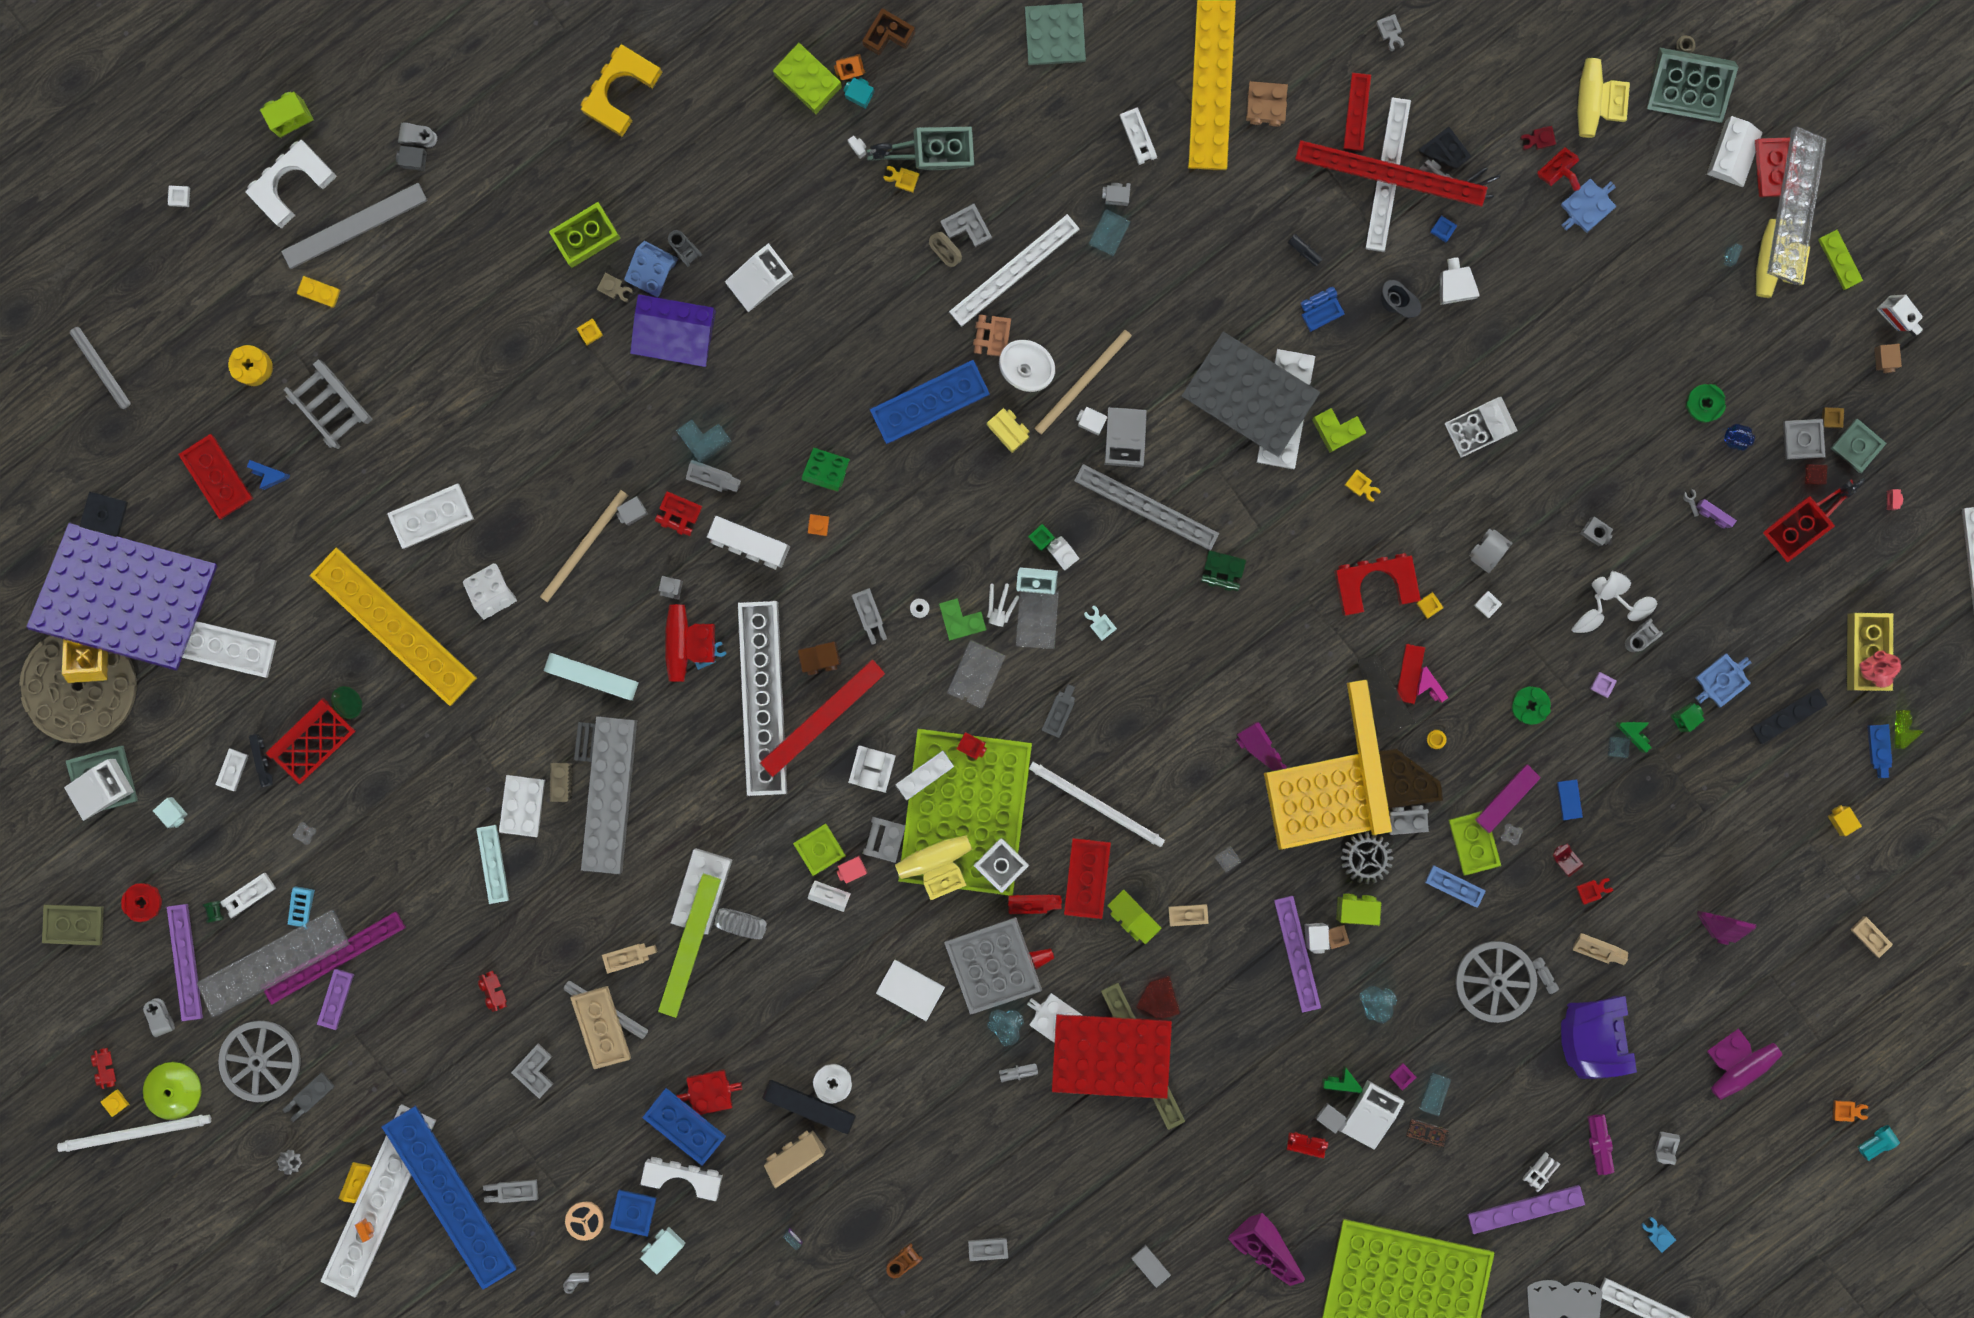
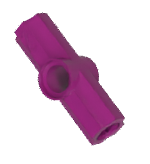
[1587,1114,1614,1175]

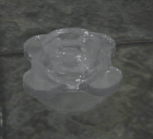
[293,822,316,845]
[1501,823,1523,845]

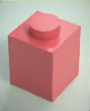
[836,856,867,883]

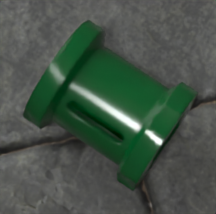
[203,901,224,923]

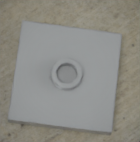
[1783,419,1825,460]

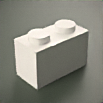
[1304,923,1329,953]

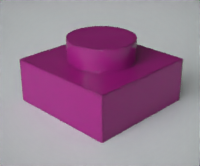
[1388,1063,1417,1091]

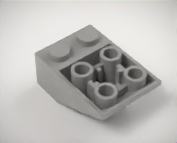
[1104,407,1146,467]

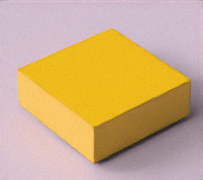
[576,318,603,345]
[1416,592,1443,619]

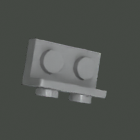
[1389,805,1429,835]

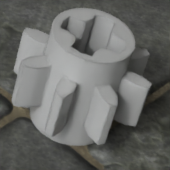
[276,1150,302,1175]

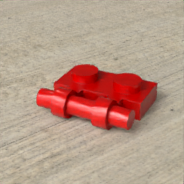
[655,491,703,536]

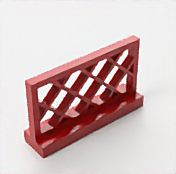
[266,698,355,785]

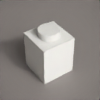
[1076,407,1107,436]

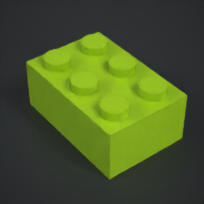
[773,43,842,114]
[549,202,621,268]

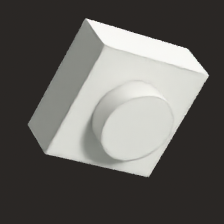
[848,136,866,159]
[168,186,190,207]
[1474,591,1502,618]

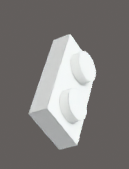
[216,749,249,791]
[808,881,851,912]

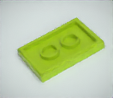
[1448,811,1501,876]

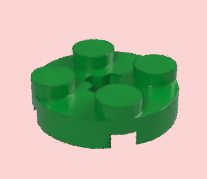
[1685,384,1726,423]
[1511,686,1551,725]

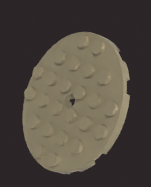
[20,636,137,743]

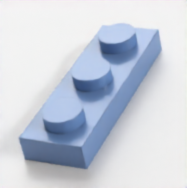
[1425,865,1485,908]

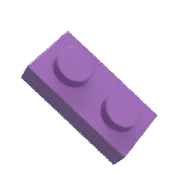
[1696,499,1737,529]

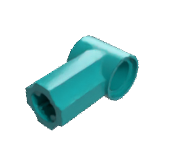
[1857,1125,1900,1161]

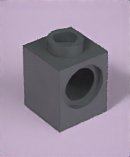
[396,146,427,171]

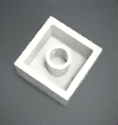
[974,837,1029,893]

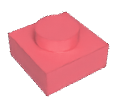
[1887,489,1903,510]

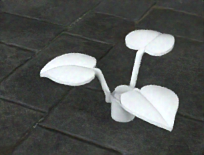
[1571,571,1657,633]

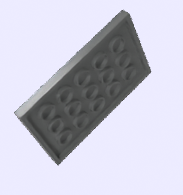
[1182,331,1320,458]

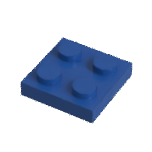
[610,1189,657,1237]

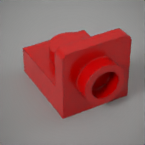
[957,732,987,760]

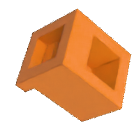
[834,54,865,80]

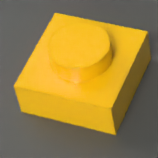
[101,1089,129,1117]

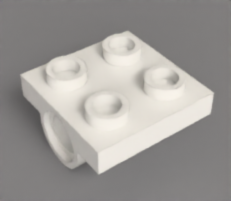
[848,746,896,793]

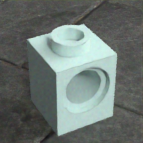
[153,797,188,828]

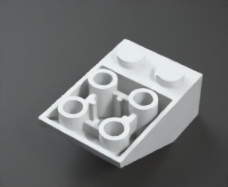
[725,243,794,312]
[1445,397,1517,458]
[64,759,134,821]
[1341,1080,1405,1150]

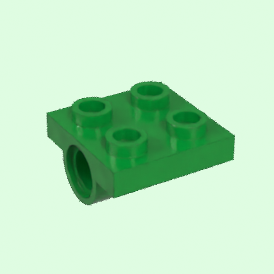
[802,448,850,492]

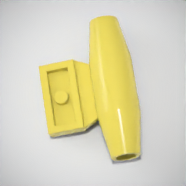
[1577,58,1630,138]
[1756,219,1810,298]
[895,835,972,900]

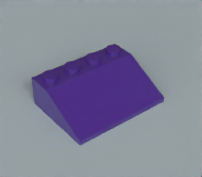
[630,294,716,367]

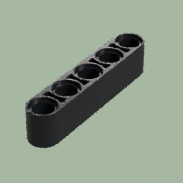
[762,1080,856,1134]

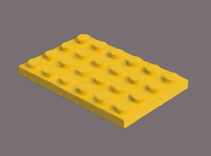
[1264,754,1371,849]

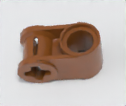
[886,1243,923,1278]

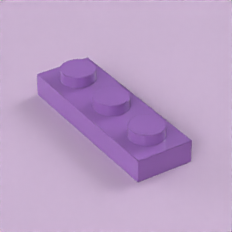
[317,969,354,1030]

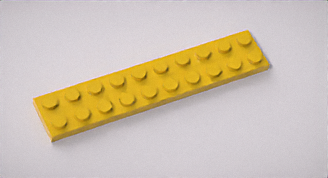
[1188,0,1236,170]
[310,548,477,706]

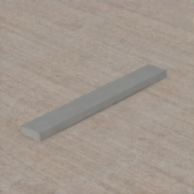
[281,183,428,269]
[1074,464,1219,550]

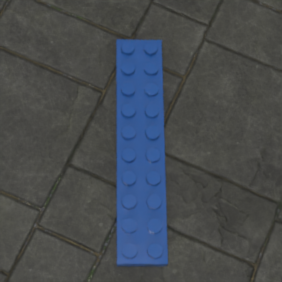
[382,1105,517,1290]

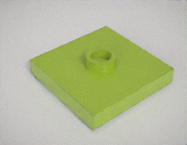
[793,823,846,876]

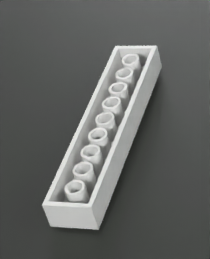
[738,601,787,796]

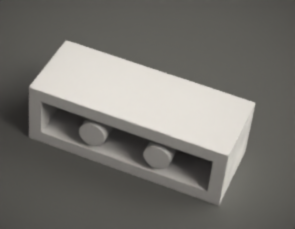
[896,751,954,800]

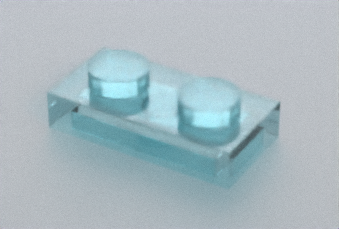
[1420,1073,1451,1116]

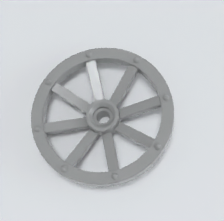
[1455,941,1537,1023]
[218,1021,301,1102]

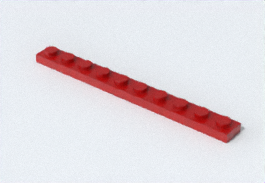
[1295,140,1488,207]

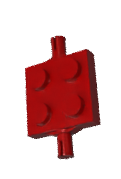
[677,1069,742,1115]

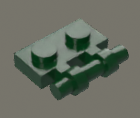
[1201,550,1246,591]

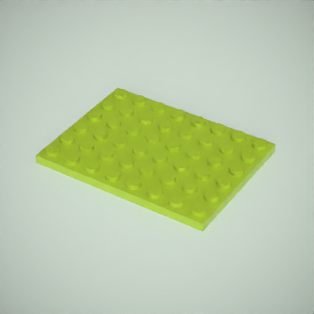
[898,729,1032,895]
[1322,1219,1494,1318]

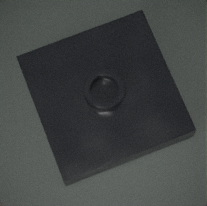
[79,491,128,537]

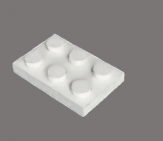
[499,775,546,837]

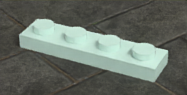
[477,825,509,904]

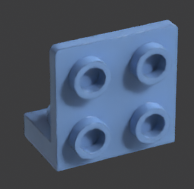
[624,241,678,297]

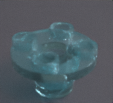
[1360,986,1397,1023]
[987,1010,1024,1047]

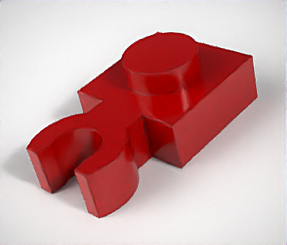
[1576,878,1613,905]

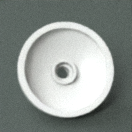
[999,340,1055,392]

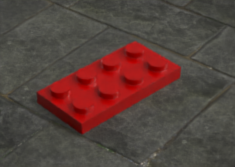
[178,434,253,519]
[1064,838,1111,919]

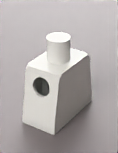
[1440,258,1479,305]

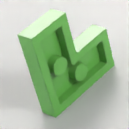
[939,599,986,641]

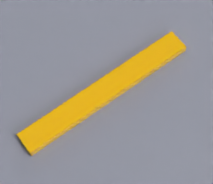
[1347,680,1392,835]

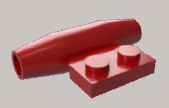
[665,605,715,682]

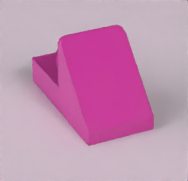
[1417,666,1448,702]

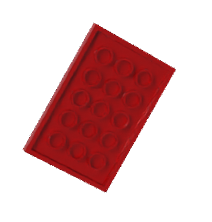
[1052,1014,1172,1099]

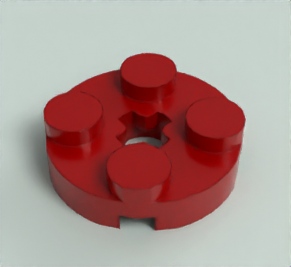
[121,883,162,922]

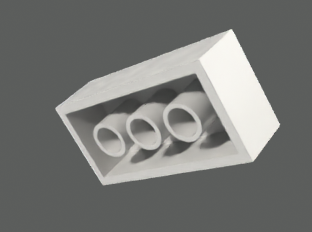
[707,516,790,570]
[671,848,732,935]

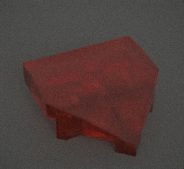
[1136,976,1181,1019]

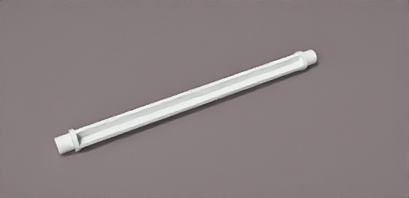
[1029,762,1165,847]
[57,1115,211,1152]

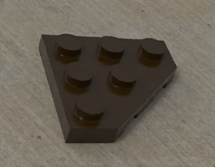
[1379,749,1443,808]

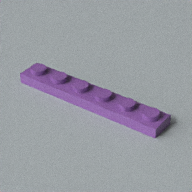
[1274,896,1321,1013]
[167,904,203,1021]
[1467,1185,1585,1234]

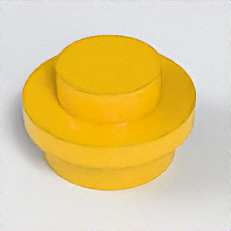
[1427,730,1446,749]

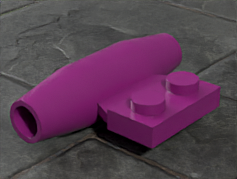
[1706,1029,1783,1100]

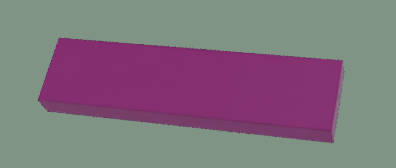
[1475,764,1541,833]

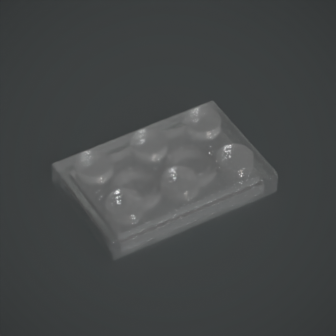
[1016,590,1059,649]

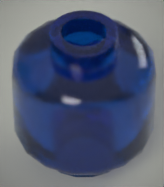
[1724,424,1755,451]

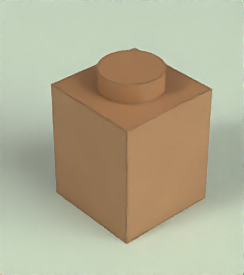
[1874,344,1902,373]

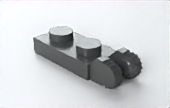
[283,1072,335,1122]

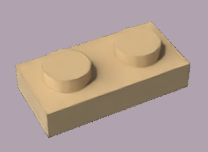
[1168,904,1209,926]
[1850,916,1893,958]

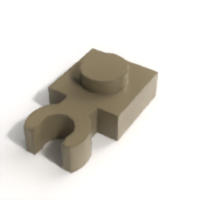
[597,273,633,302]

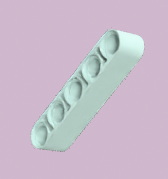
[544,653,639,701]

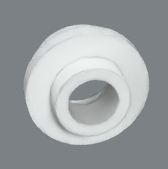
[910,599,929,618]

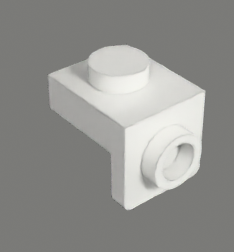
[1047,536,1079,571]

